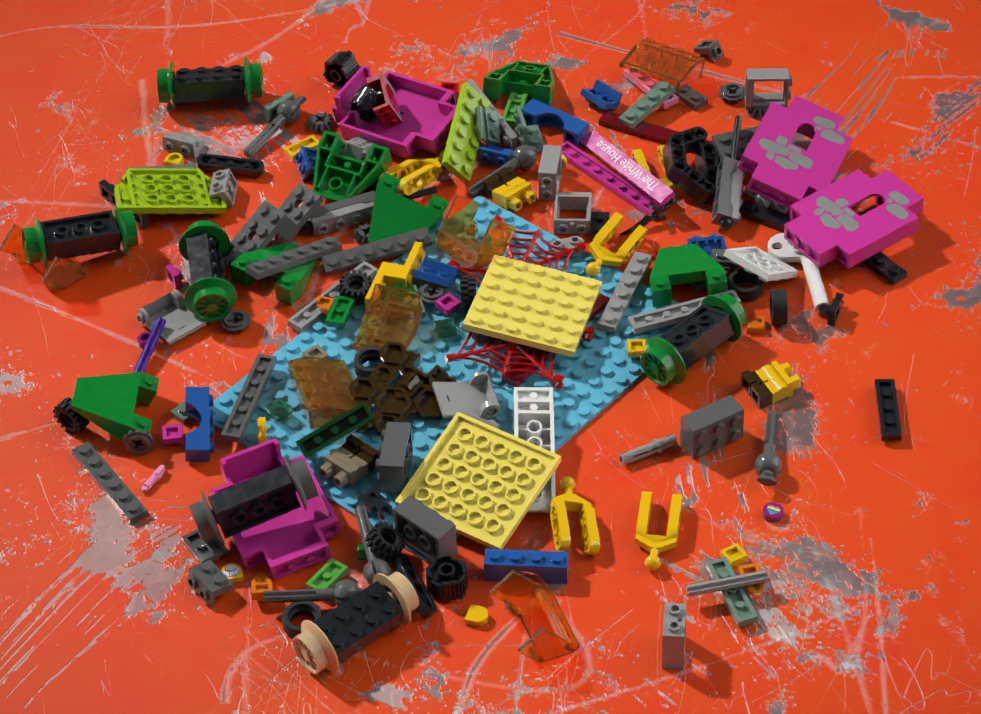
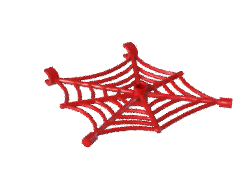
[447,215,586,285]
[445,326,595,390]

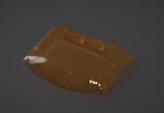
[352,283,422,351]

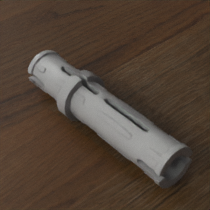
[618,434,678,466]

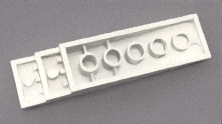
[513,387,556,513]

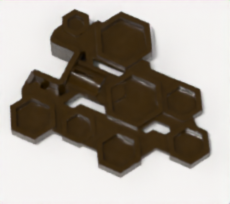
[349,342,457,436]

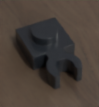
[825,292,844,326]
[357,488,393,520]

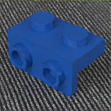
[580,79,622,111]

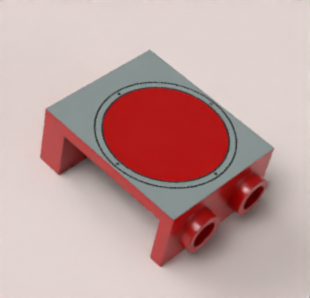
[366,72,402,129]

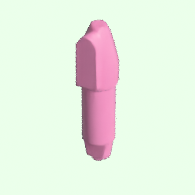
[141,465,165,493]

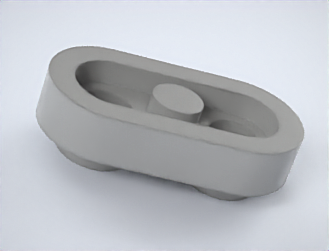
[548,236,584,257]

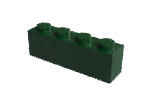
[296,401,375,461]

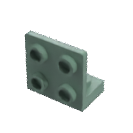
[514,106,545,147]

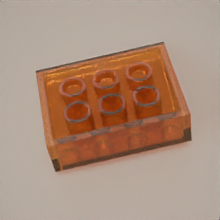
[619,37,706,87]
[287,356,359,429]

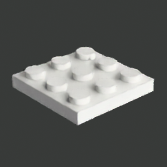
[724,246,799,282]

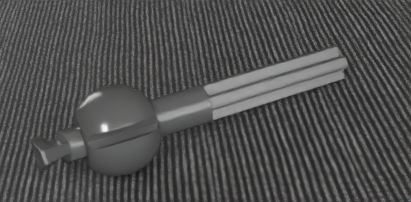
[243,95,307,158]
[467,142,543,197]
[754,411,782,486]
[354,505,391,585]
[263,580,364,606]

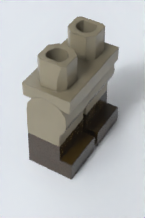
[319,434,379,488]

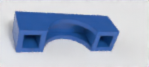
[521,99,590,148]
[185,387,214,462]
[484,549,569,584]

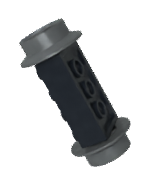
[189,457,319,545]

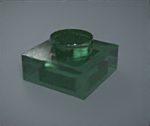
[435,318,457,339]
[265,397,293,422]

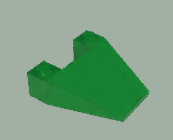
[483,60,555,106]
[313,130,393,202]
[368,172,450,257]
[230,242,319,306]
[650,244,727,307]
[70,372,159,444]

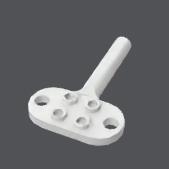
[768,233,829,314]

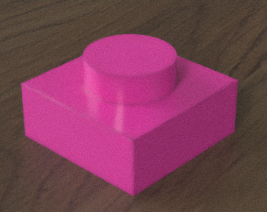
[166,264,183,290]
[435,293,462,316]
[162,423,183,445]

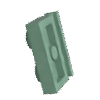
[475,106,501,146]

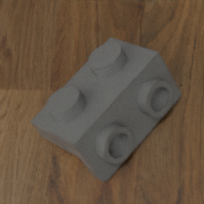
[187,560,233,607]

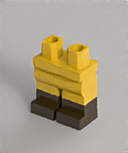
[483,166,536,212]
[741,360,801,409]

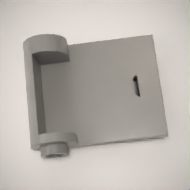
[136,289,207,345]
[432,372,501,419]

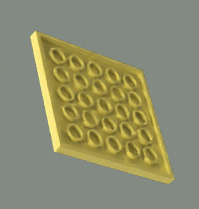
[462,255,603,357]
[395,412,562,549]

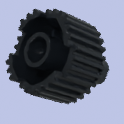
[323,50,361,89]
[348,84,385,123]
[426,553,468,602]

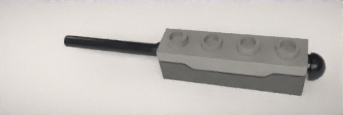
[711,115,746,230]
[302,186,438,237]

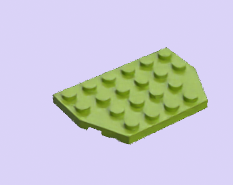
[114,168,227,215]

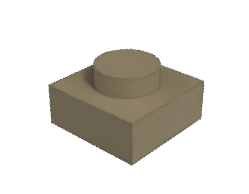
[302,344,329,368]

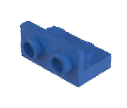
[478,144,514,167]
[295,146,317,181]
[686,234,726,257]
[412,258,458,287]

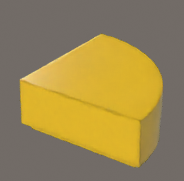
[257,417,267,444]

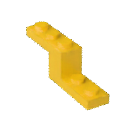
[365,241,425,313]

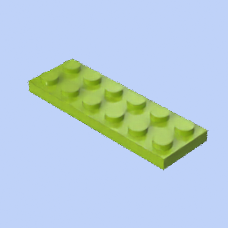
[441,82,490,184]

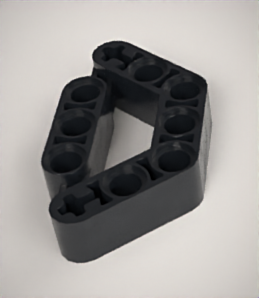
[662,127,719,205]

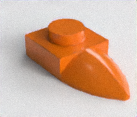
[738,563,764,597]
[251,573,273,601]

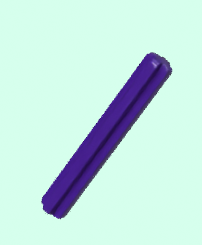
[133,317,166,373]

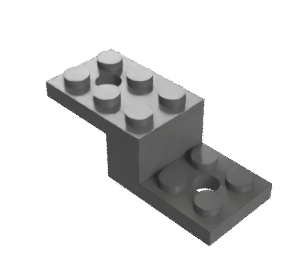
[232,182,324,252]

